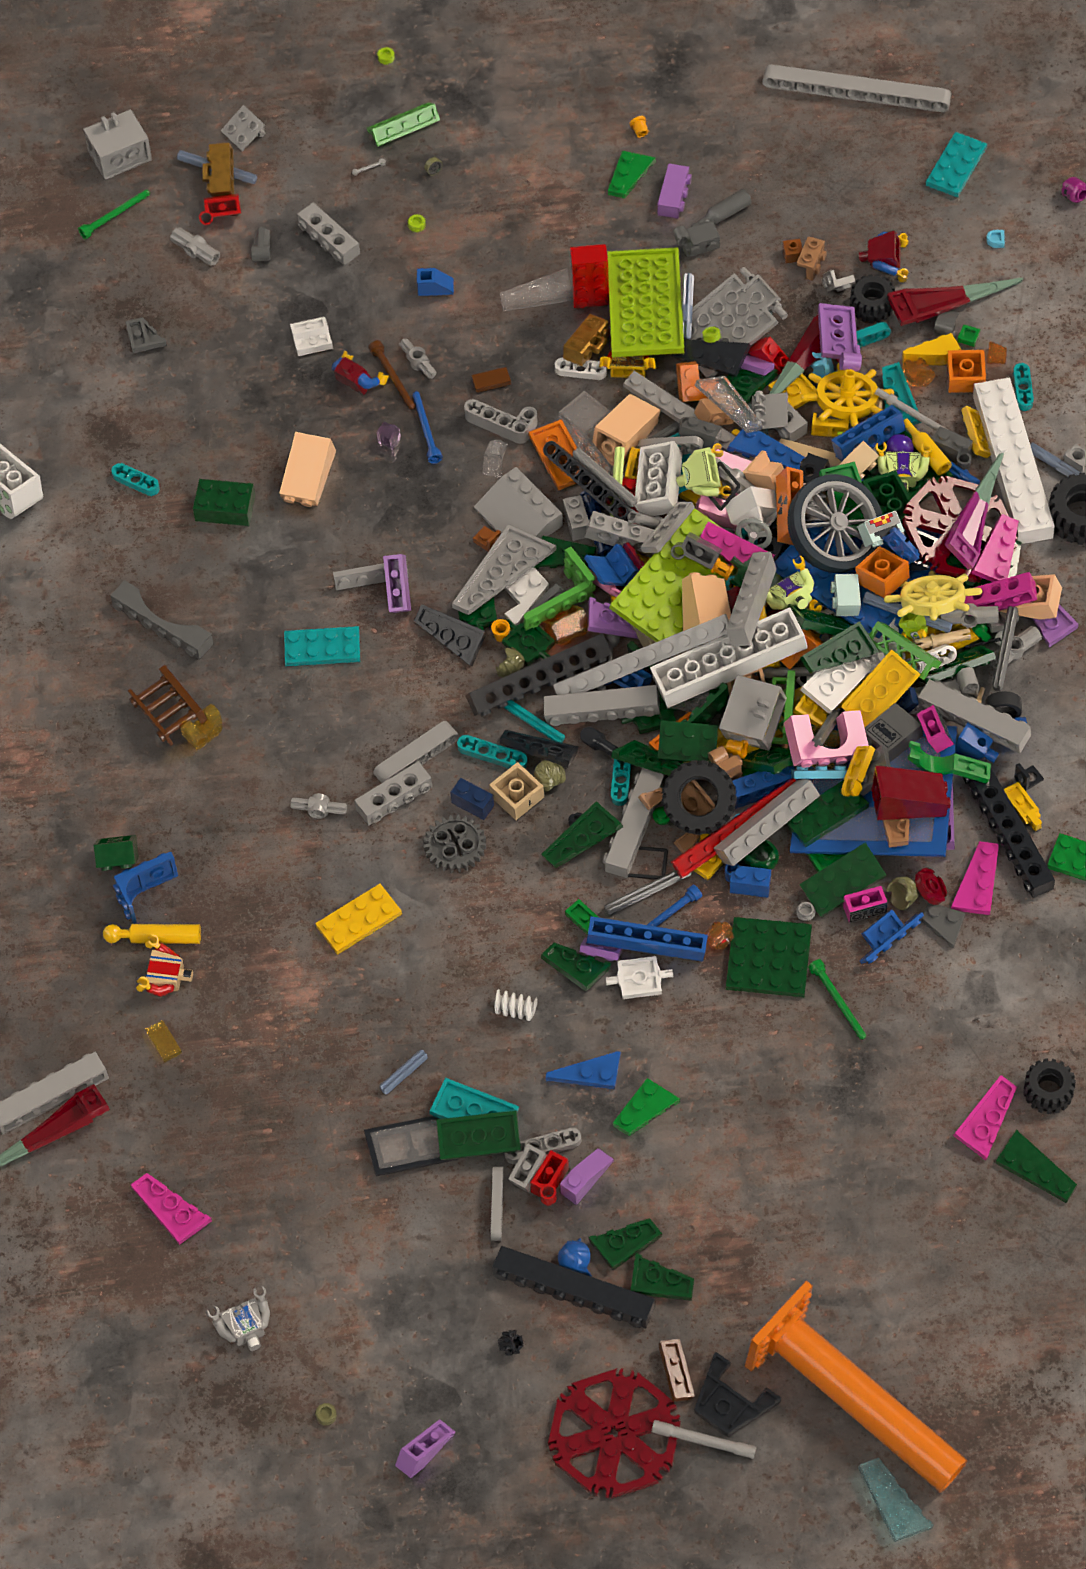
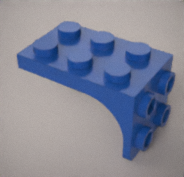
[113,852,178,924]

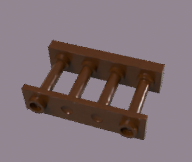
[128,665,207,746]

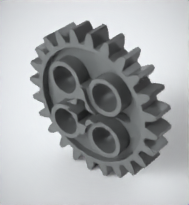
[424,814,486,873]

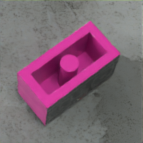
[917,705,954,753]
[843,886,888,923]

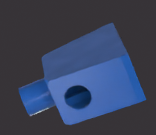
[955,722,999,763]

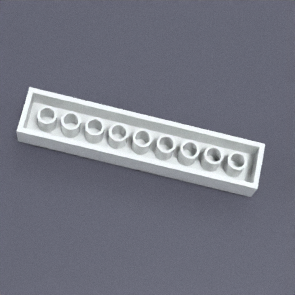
[973,378,1055,544]

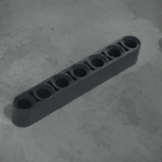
[543,441,634,522]

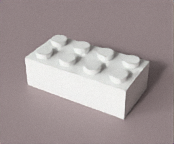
[634,441,683,517]

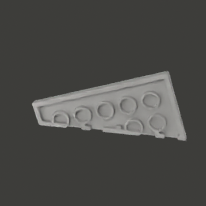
[452,525,556,615]

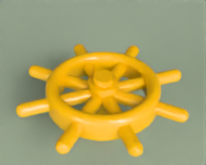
[801,363,894,427]

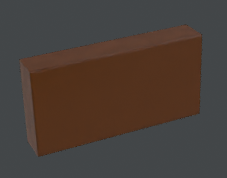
[472,367,511,393]

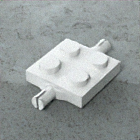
[606,956,673,999]

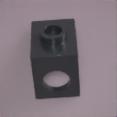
[1014,763,1044,791]

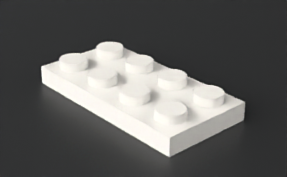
[801,658,872,714]

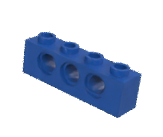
[831,405,906,462]
[732,766,798,809]

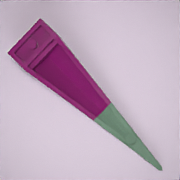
[945,452,1004,569]

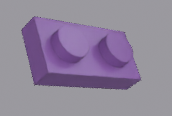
[580,937,622,961]

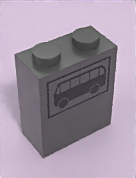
[865,703,923,762]

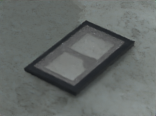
[364,1116,458,1177]

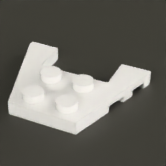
[505,567,549,625]

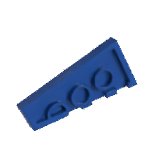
[727,424,806,469]

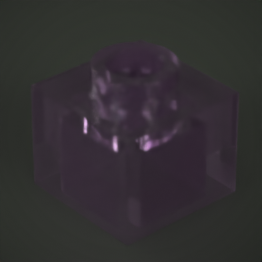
[377,422,401,450]

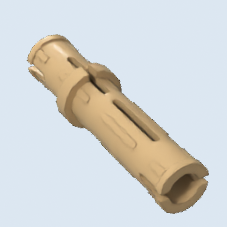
[913,628,971,649]

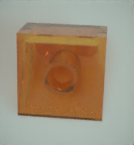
[540,605,588,646]

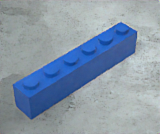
[586,916,708,962]

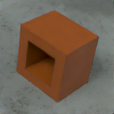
[782,239,802,264]

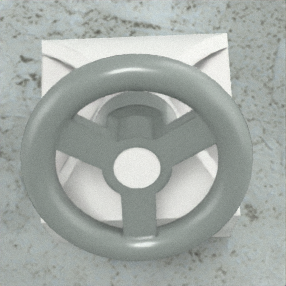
[725,486,777,549]

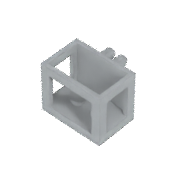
[83,109,152,180]
[719,675,787,751]

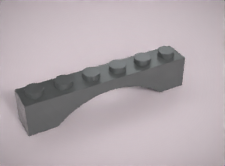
[110,580,214,659]

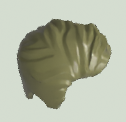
[496,647,525,678]
[533,760,566,792]
[886,877,918,911]

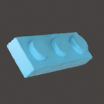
[791,766,848,779]

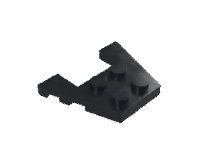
[694,1352,781,1436]

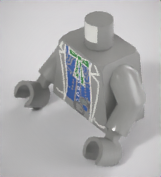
[205,1285,270,1351]

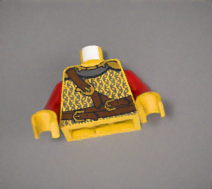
[599,350,655,378]

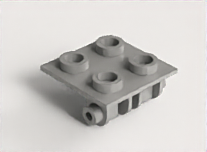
[221,105,266,152]
[752,391,788,430]

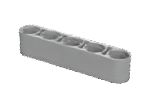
[373,721,459,783]

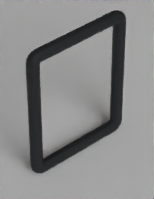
[708,462,741,511]
[628,846,668,879]

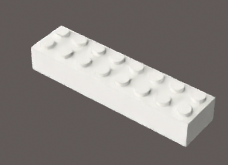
[650,608,808,708]

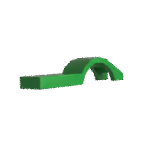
[908,741,991,783]

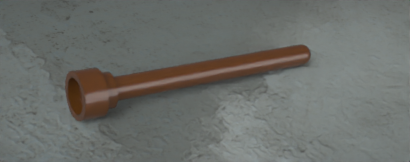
[368,340,415,410]

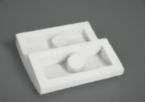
[290,317,333,356]

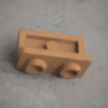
[797,237,827,281]

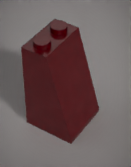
[871,766,951,820]

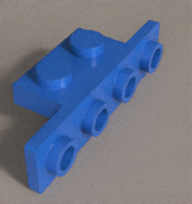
[859,910,924,964]

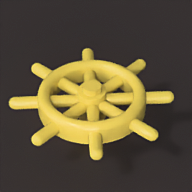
[884,571,982,621]

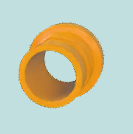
[629,116,649,138]
[491,619,510,642]
[726,739,749,759]

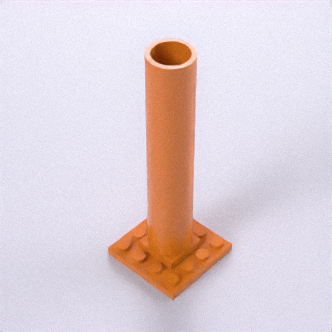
[745,1281,967,1493]

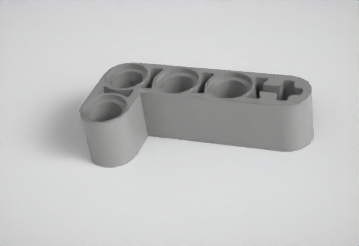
[464,399,538,444]
[909,667,979,714]

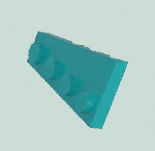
[882,362,922,425]

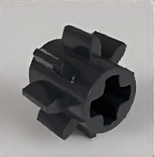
[498,1330,524,1356]

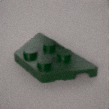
[720,368,778,408]

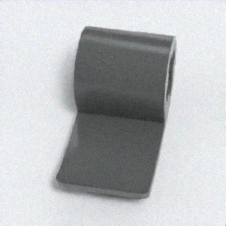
[934,310,960,335]

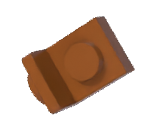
[473,526,501,552]

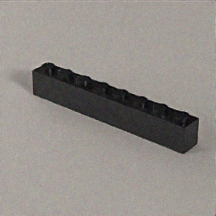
[492,1245,655,1328]

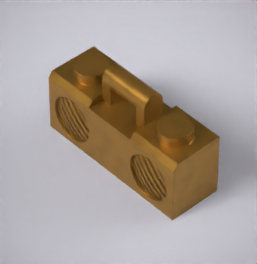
[202,142,234,197]
[563,314,610,366]

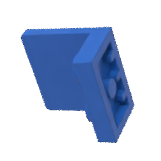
[584,544,639,587]

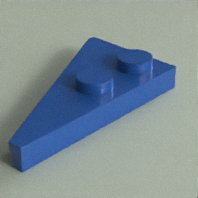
[546,1051,621,1089]

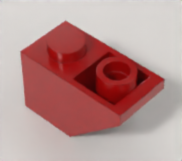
[748,337,789,375]

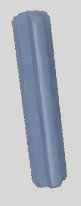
[379,1050,428,1094]

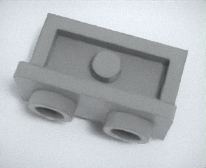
[822,270,855,292]

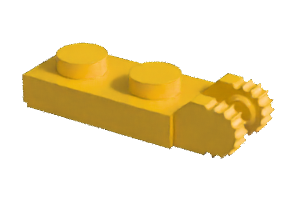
[841,746,875,796]

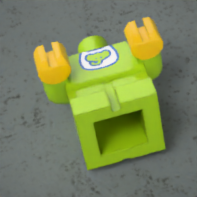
[898,613,928,639]

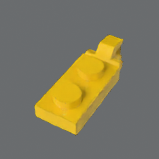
[1004,782,1042,832]

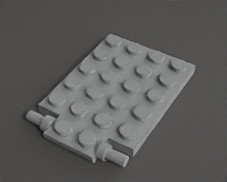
[691,267,788,379]

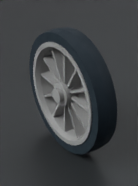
[787,474,882,573]

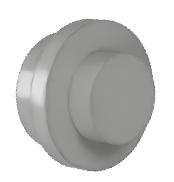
[796,902,816,921]

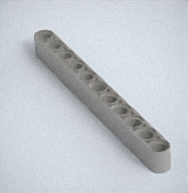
[762,65,952,112]

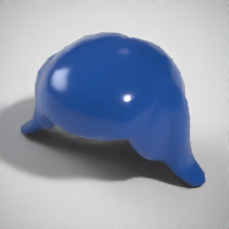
[558,1238,592,1277]

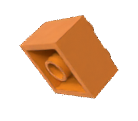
[947,350,986,393]
[856,546,910,598]

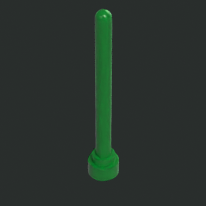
[78,190,150,240]
[808,959,866,1040]

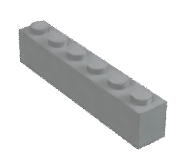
[726,552,776,646]
[918,679,1031,754]
[544,685,660,726]
[603,768,665,878]
[714,779,820,866]
[0,1052,109,1135]

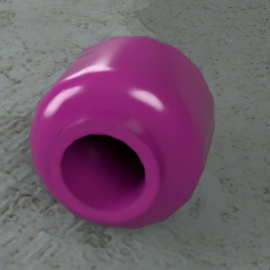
[1062,177,1086,203]

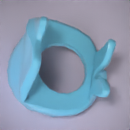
[811,352,834,378]

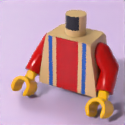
[136,934,193,997]

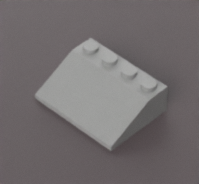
[474,467,563,539]

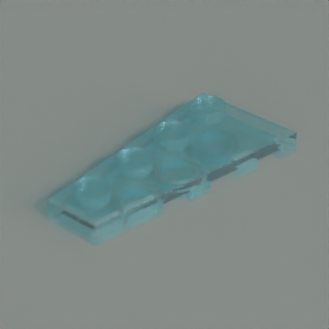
[858,1458,934,1542]

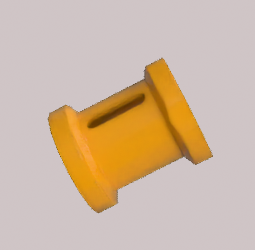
[711,557,735,580]

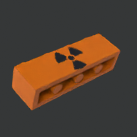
[776,467,803,546]

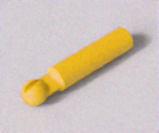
[103,924,201,944]

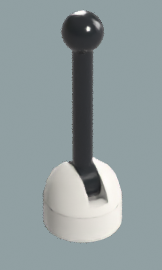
[964,631,1003,650]

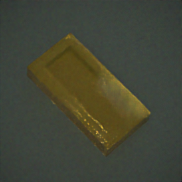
[145,1020,182,1063]

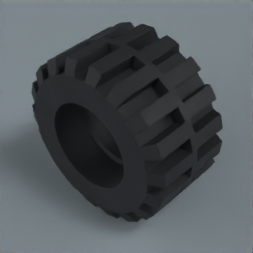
[850,274,895,323]
[1023,1058,1076,1114]

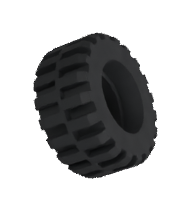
[1049,473,1086,545]
[662,760,737,835]

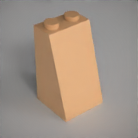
[590,394,660,467]
[279,432,336,507]
[682,572,731,646]

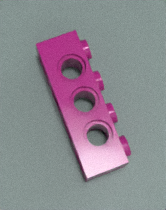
[964,572,1037,616]

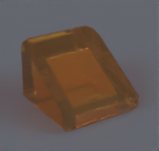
[988,341,1007,364]

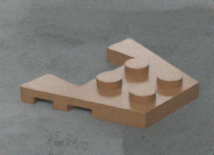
[638,780,716,853]

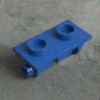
[882,527,920,564]

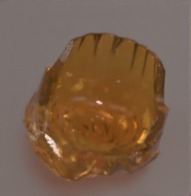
[902,358,935,387]

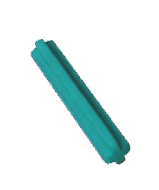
[503,700,565,743]

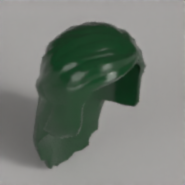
[740,839,779,870]

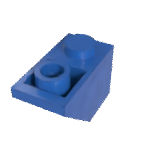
[417,268,454,296]

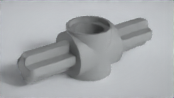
[399,339,437,379]
[290,793,347,819]

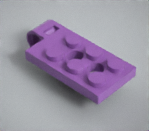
[818,303,862,372]

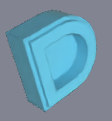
[986,230,1005,248]

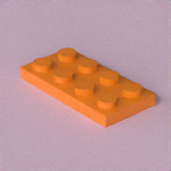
[529,419,579,491]

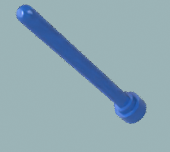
[413,391,443,464]
[647,884,702,927]

